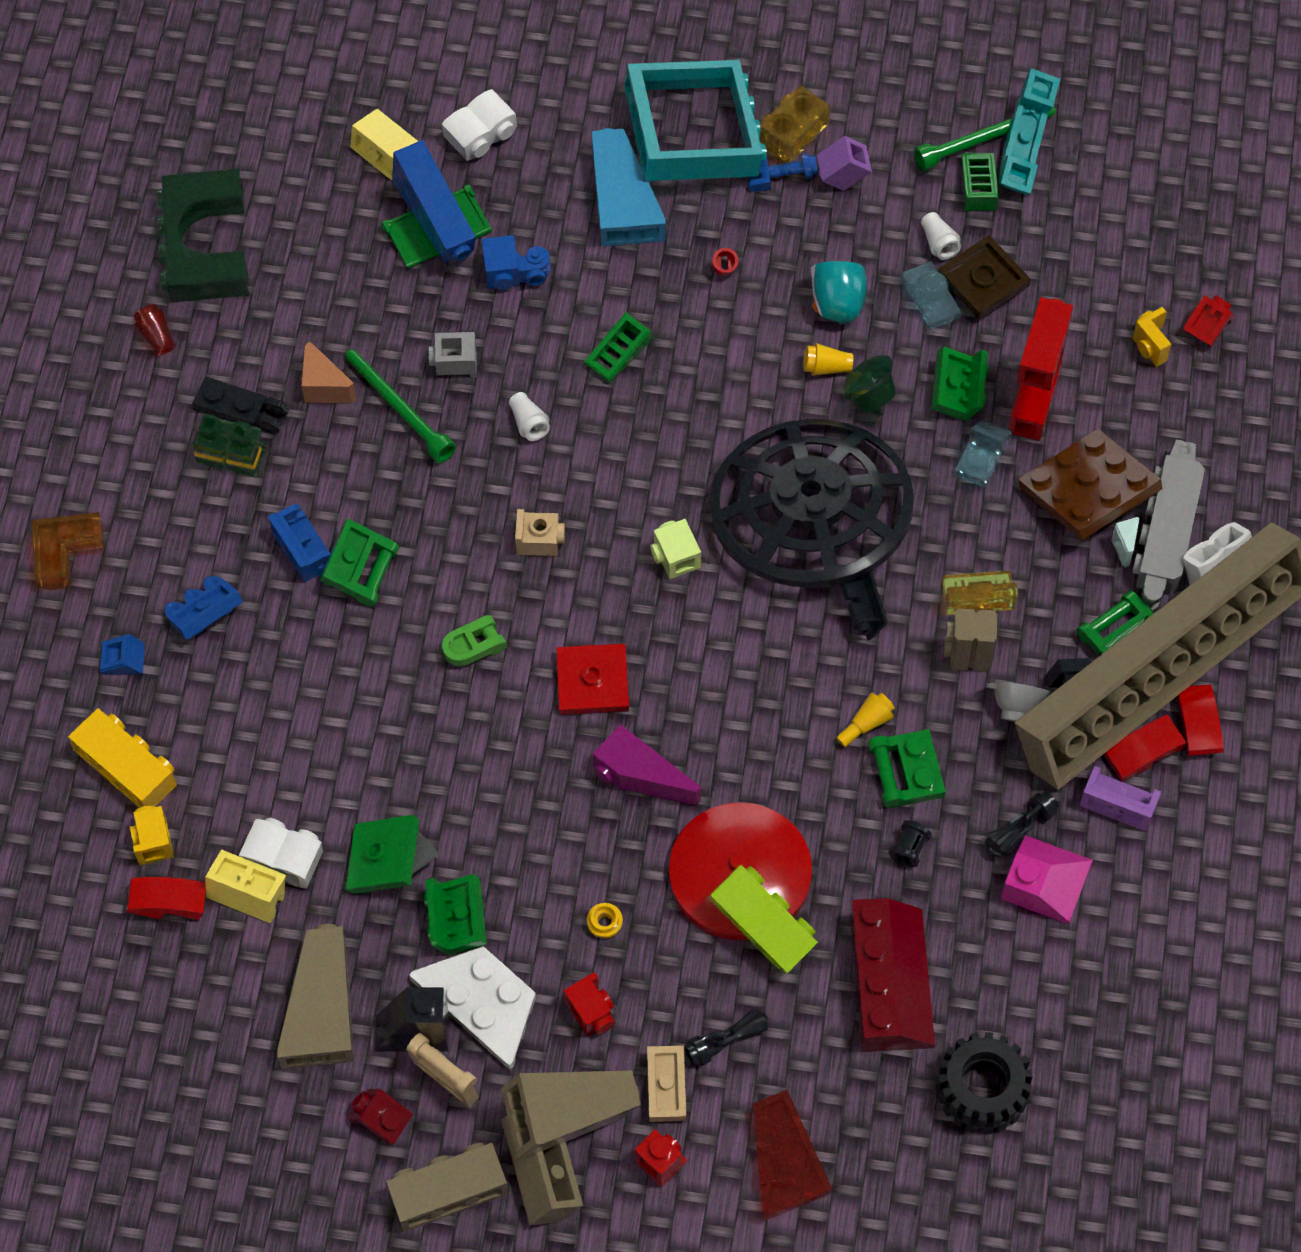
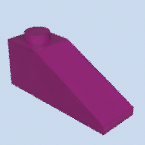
[593,724,701,806]

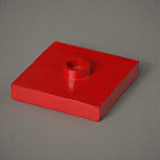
[556,643,629,715]

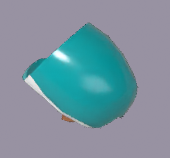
[811,261,867,325]

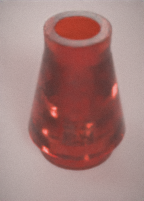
[133,304,176,355]

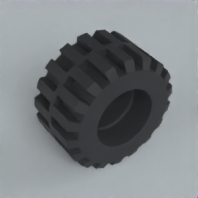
[937,1032,1033,1134]

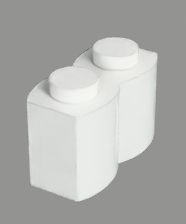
[442,89,517,161]
[1183,522,1252,585]
[239,818,323,889]

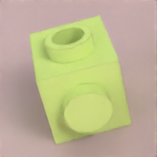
[650,519,701,579]

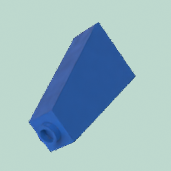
[392,140,476,263]

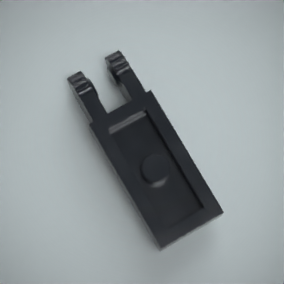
[192,376,290,434]

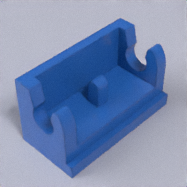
[268,504,330,583]

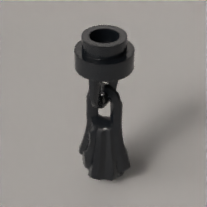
[985,791,1059,857]
[684,1008,769,1066]

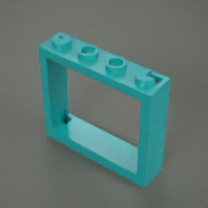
[624,60,766,181]

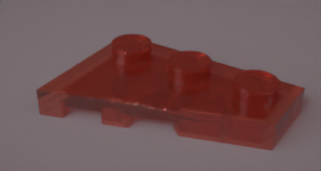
[753,1090,832,1221]

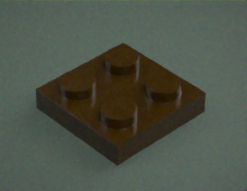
[938,235,1031,320]

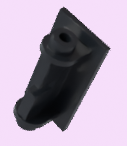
[840,571,888,640]

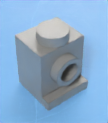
[429,332,477,378]

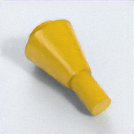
[836,692,895,747]

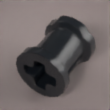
[889,820,932,868]

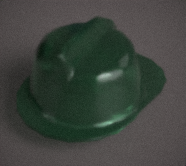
[844,355,896,416]

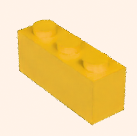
[68,708,177,808]

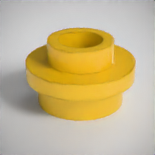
[587,903,623,938]

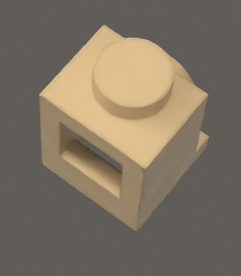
[515,509,565,556]

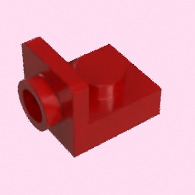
[1182,295,1235,347]

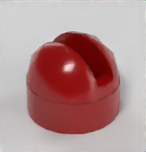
[712,248,739,276]

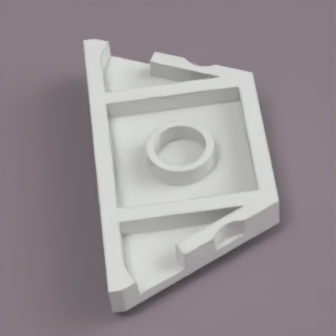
[409,946,536,1070]

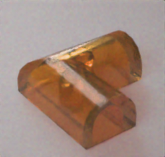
[31,512,105,590]

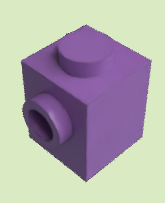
[817,136,872,191]

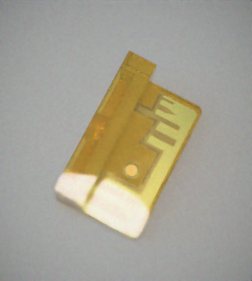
[942,571,1018,615]

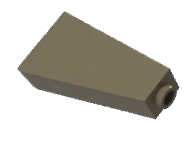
[277,924,355,1069]
[501,1070,641,1158]

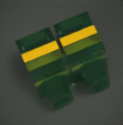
[193,414,267,477]

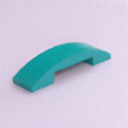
[999,68,1060,196]

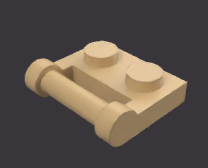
[407,1033,479,1108]

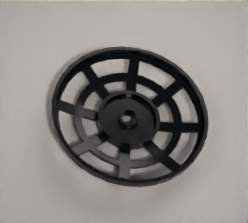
[710,419,914,588]

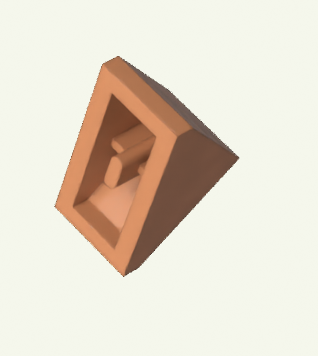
[301,342,357,404]

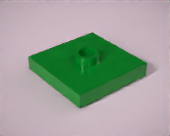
[346,815,419,894]

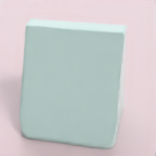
[1111,517,1139,568]

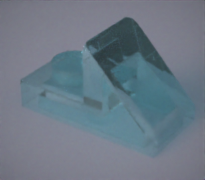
[955,419,1012,488]

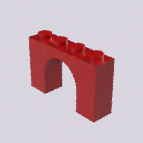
[1008,297,1074,441]

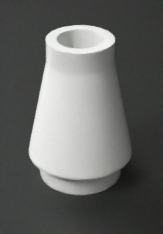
[921,212,961,260]
[509,392,550,441]

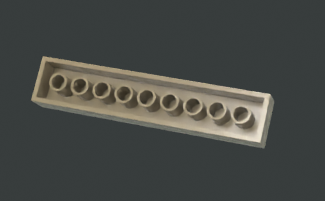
[1015,522,1301,790]

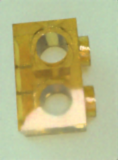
[759,85,830,163]

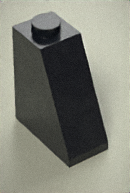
[375,987,450,1052]

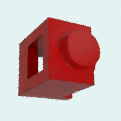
[563,972,615,1037]
[634,1129,687,1188]

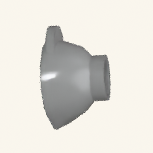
[985,681,1050,722]

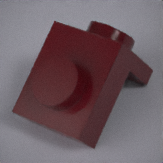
[348,1088,413,1145]

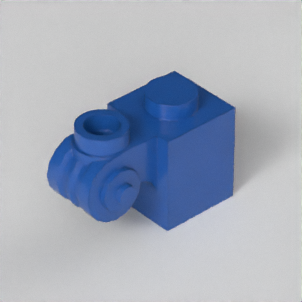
[482,235,551,290]

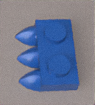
[165,576,243,640]

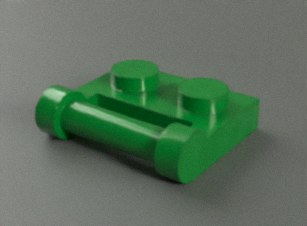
[319,518,399,607]
[1076,591,1154,656]
[868,729,946,808]

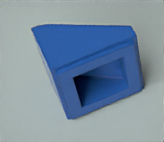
[100,634,145,675]

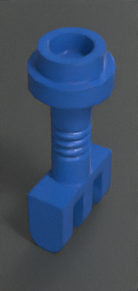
[747,153,818,192]

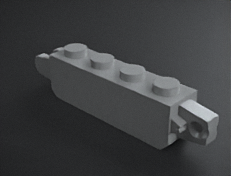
[1132,440,1205,612]

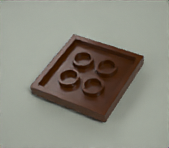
[1018,429,1163,541]

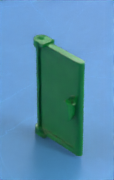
[381,184,492,269]

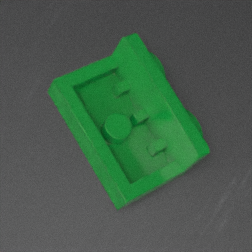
[931,346,989,421]
[424,874,487,955]

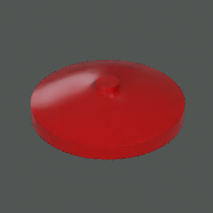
[669,802,812,940]

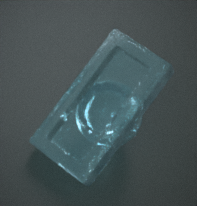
[901,261,961,329]

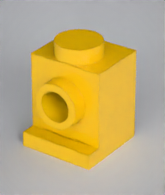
[130,806,174,866]

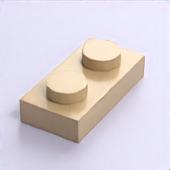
[647,1045,686,1122]

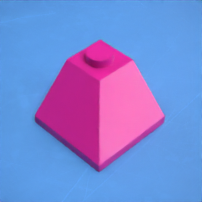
[1001,835,1093,924]

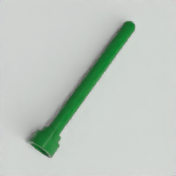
[914,106,1056,172]
[345,349,457,464]

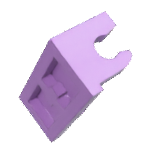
[1080,766,1162,831]

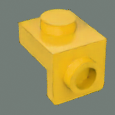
[1133,307,1171,367]

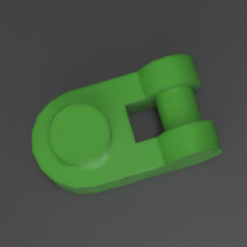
[442,615,508,667]

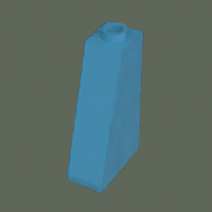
[591,128,666,246]

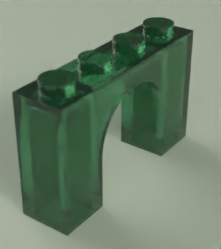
[157,169,249,303]

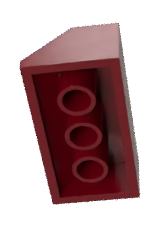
[850,898,935,1052]

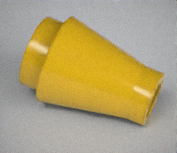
[803,343,853,376]

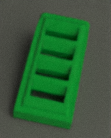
[961,153,998,211]
[584,312,654,383]

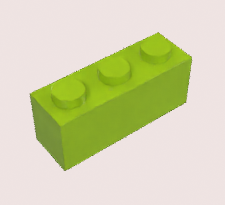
[707,865,818,974]

